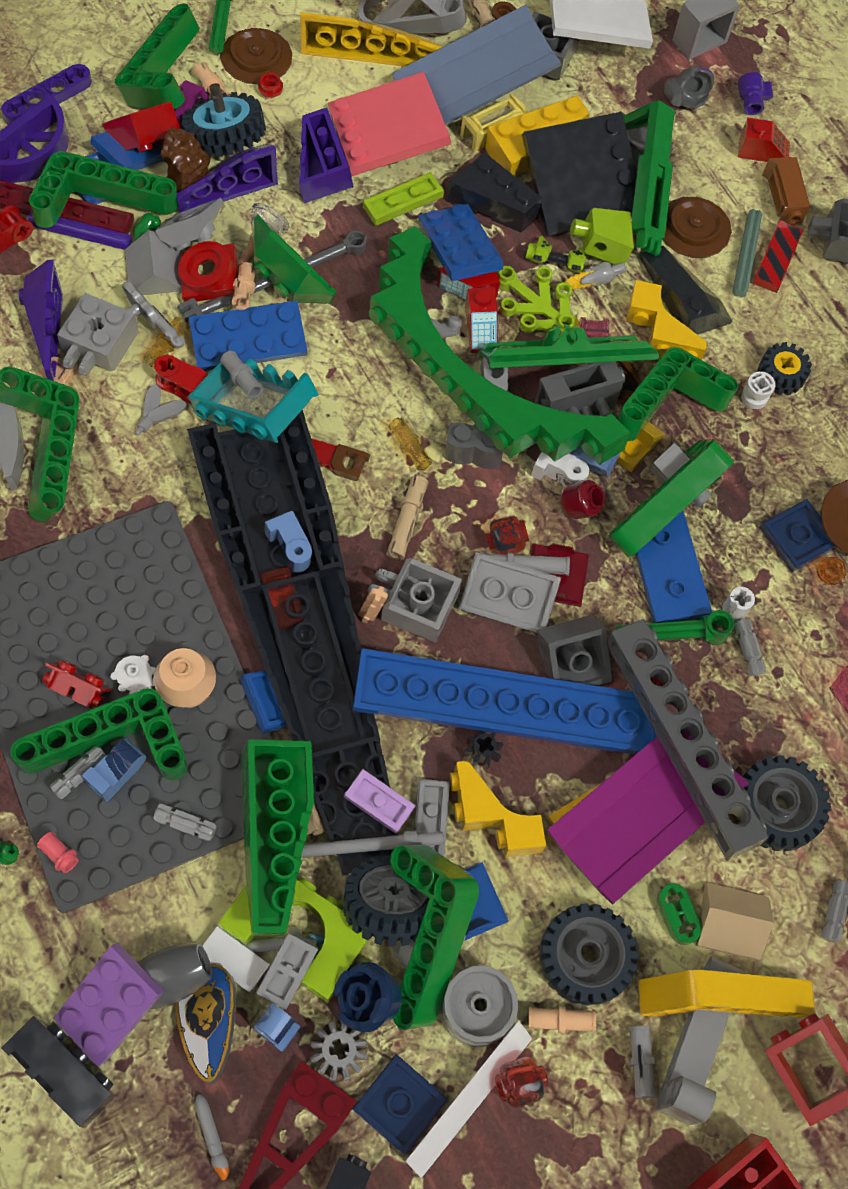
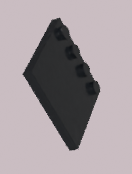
[522,111,637,237]

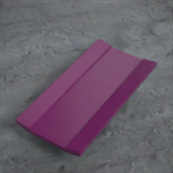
[547,731,749,905]

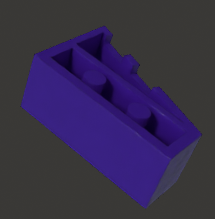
[299,107,354,203]

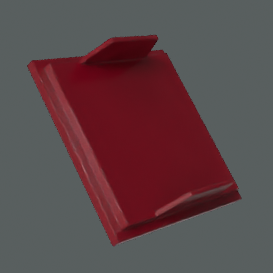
[530,543,589,607]

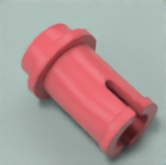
[37,832,79,873]

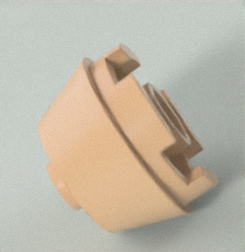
[154,648,216,708]

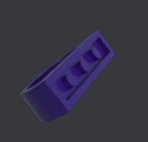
[0,94,69,183]

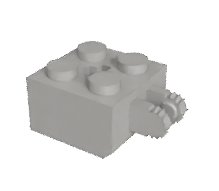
[57,293,139,376]
[367,558,462,643]

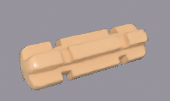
[358,586,388,624]

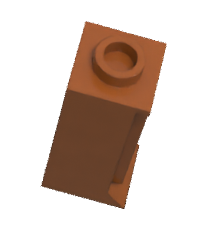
[762,157,810,225]

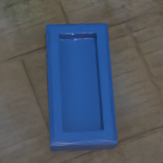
[240,670,287,733]

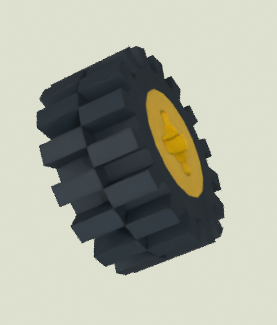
[757,342,812,395]

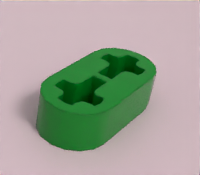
[657,883,702,946]

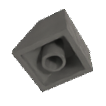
[536,615,613,686]

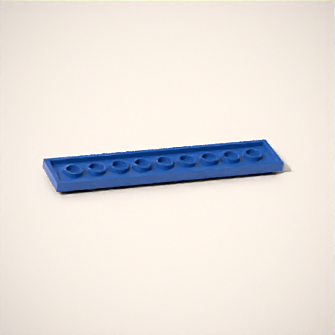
[352,648,657,755]

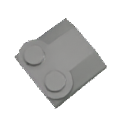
[155,197,223,251]

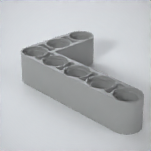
[656,956,743,1126]

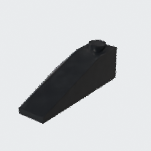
[639,246,732,334]

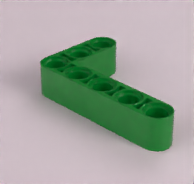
[114,3,200,109]
[29,151,178,228]
[617,347,738,441]
[0,366,80,523]
[608,439,734,558]
[10,688,188,780]
[390,845,479,1030]

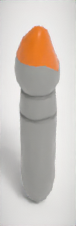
[195,1094,229,1181]

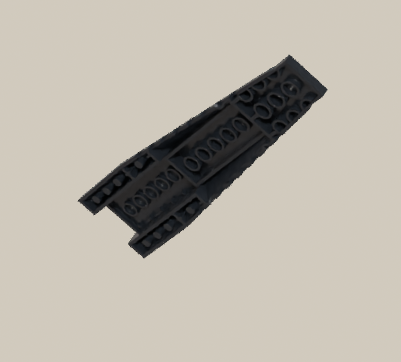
[187,410,398,876]

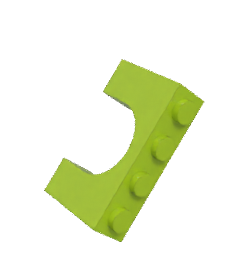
[218,877,372,1003]

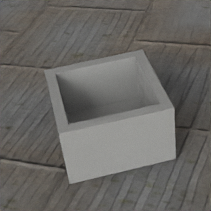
[672,0,740,60]

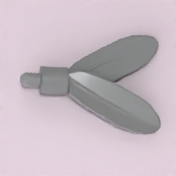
[135,384,187,435]

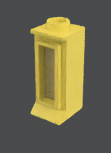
[460,93,527,152]

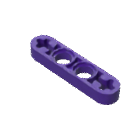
[1,64,92,124]

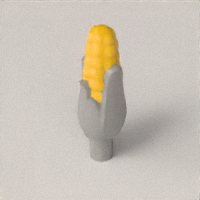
[565,262,626,290]

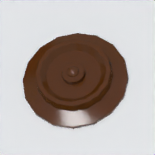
[221,28,292,84]
[663,197,732,258]
[820,480,848,554]

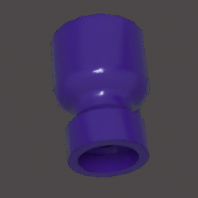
[738,72,773,115]

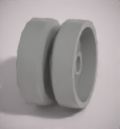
[441,966,518,1047]

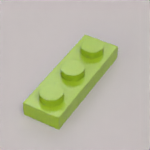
[363,172,444,226]

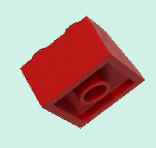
[102,101,180,153]

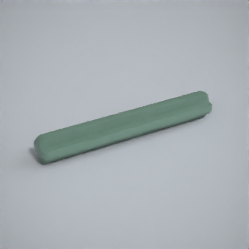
[732,209,762,298]

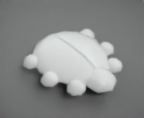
[111,655,156,695]

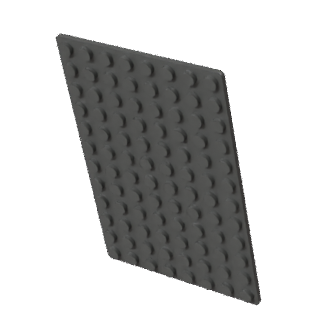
[0,501,272,914]

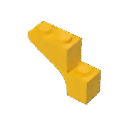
[626,280,707,360]
[450,761,546,858]

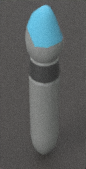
[245,933,325,952]

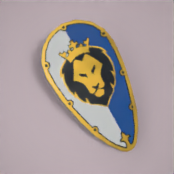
[175,964,236,1084]

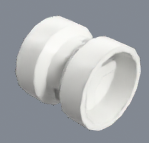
[741,371,775,409]

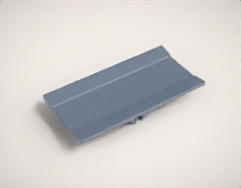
[392,4,561,125]

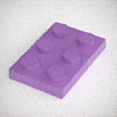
[53,943,164,1067]

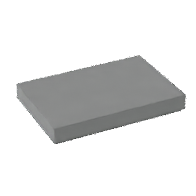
[459,552,561,633]

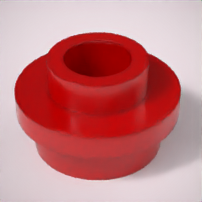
[258,73,283,98]

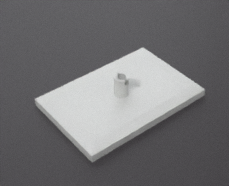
[549,0,653,49]

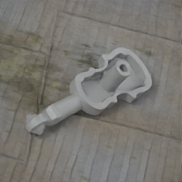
[122,281,185,348]

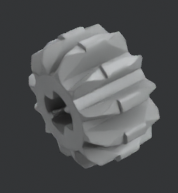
[311,1021,368,1081]

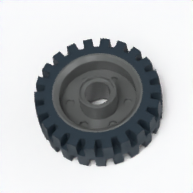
[735,755,831,851]
[539,903,639,1006]

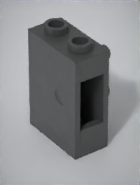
[534,362,625,416]

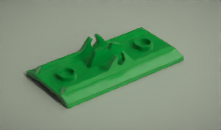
[478,324,659,368]

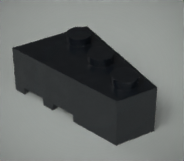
[447,152,542,233]
[1,1016,116,1128]

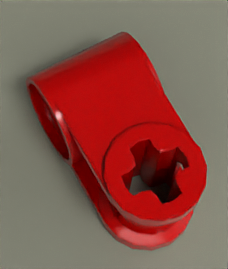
[0,205,34,253]
[154,354,208,403]

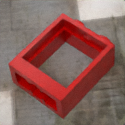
[765,1013,848,1126]

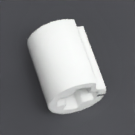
[722,587,755,621]

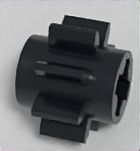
[464,731,504,770]

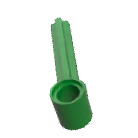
[209,0,232,55]
[615,610,734,645]

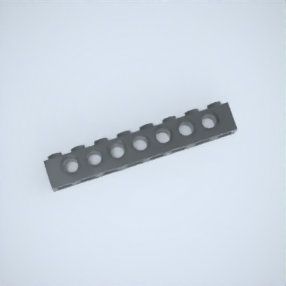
[607,619,768,861]

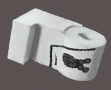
[531,452,589,488]

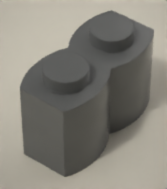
[444,423,503,469]

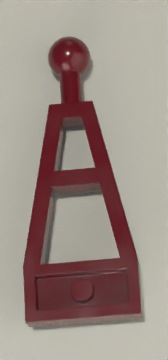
[238,1061,357,1189]

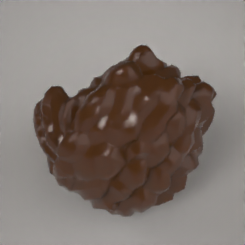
[161,127,210,193]

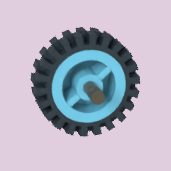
[182,83,266,157]

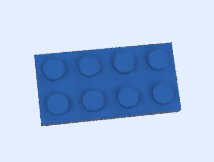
[418,204,503,281]
[188,300,308,371]

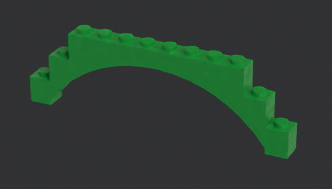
[369,226,630,465]

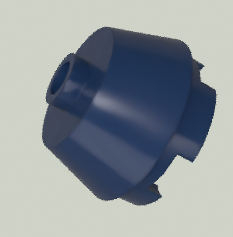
[334,962,402,1032]

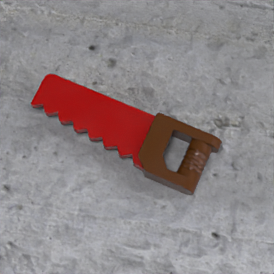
[311,438,370,481]

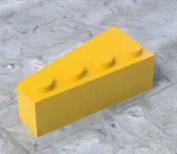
[485,95,590,177]

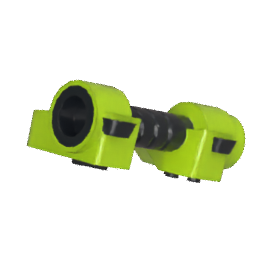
[526,236,586,274]

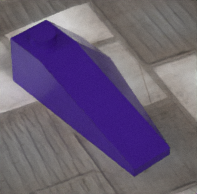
[176,144,278,212]
[19,260,63,381]

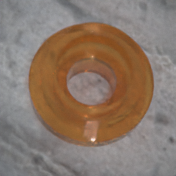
[816,557,846,585]

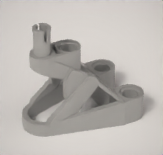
[358,0,466,33]

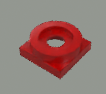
[178,241,237,302]

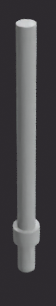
[301,830,444,858]

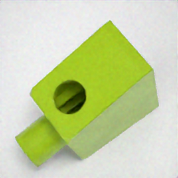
[570,208,634,264]

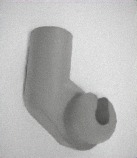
[430,316,462,338]

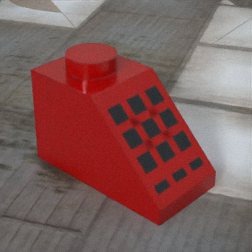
[738,117,790,162]

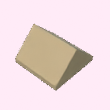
[696,882,774,961]

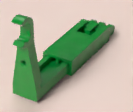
[619,100,675,256]

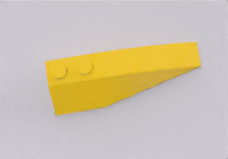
[300,12,443,67]

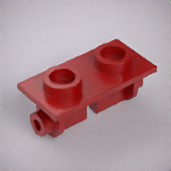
[43,660,112,709]

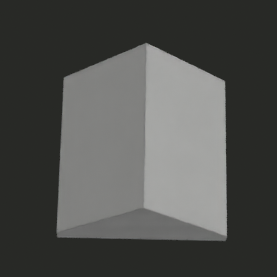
[125,230,182,295]

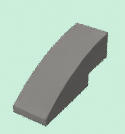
[0,402,24,491]

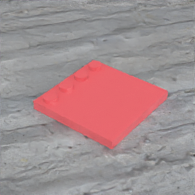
[328,72,452,176]

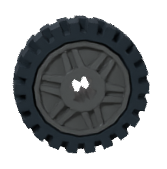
[343,856,430,946]

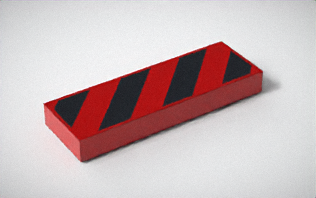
[753,221,804,293]

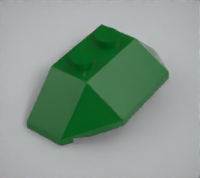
[252,214,337,304]

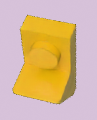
[616,422,665,473]

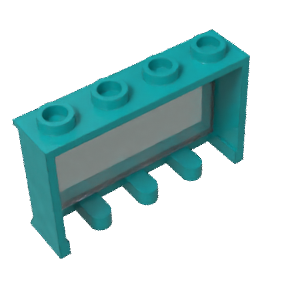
[188,358,319,443]

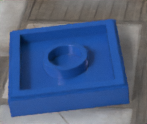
[90,131,164,170]

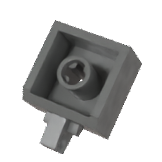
[532,11,579,80]
[807,198,848,263]

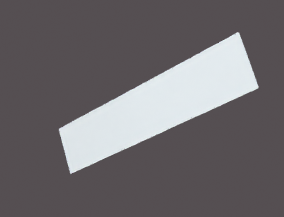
[406,1020,532,1178]

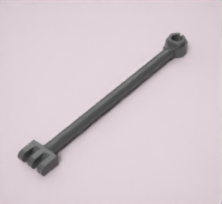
[177,230,367,330]

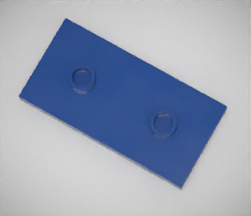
[635,511,712,623]

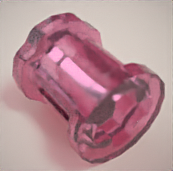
[579,317,609,337]

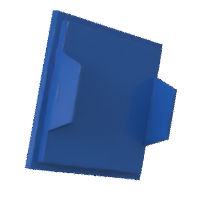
[464,862,509,941]

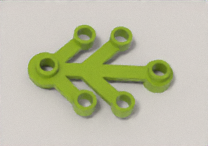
[497,266,579,333]

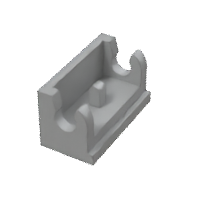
[257,926,319,1009]

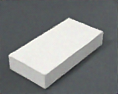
[203,927,270,994]

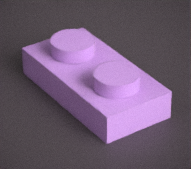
[344,769,415,834]

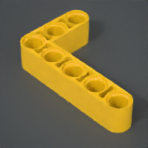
[638,970,816,1017]

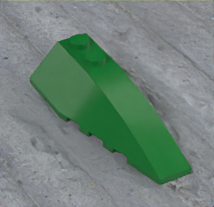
[242,740,314,935]

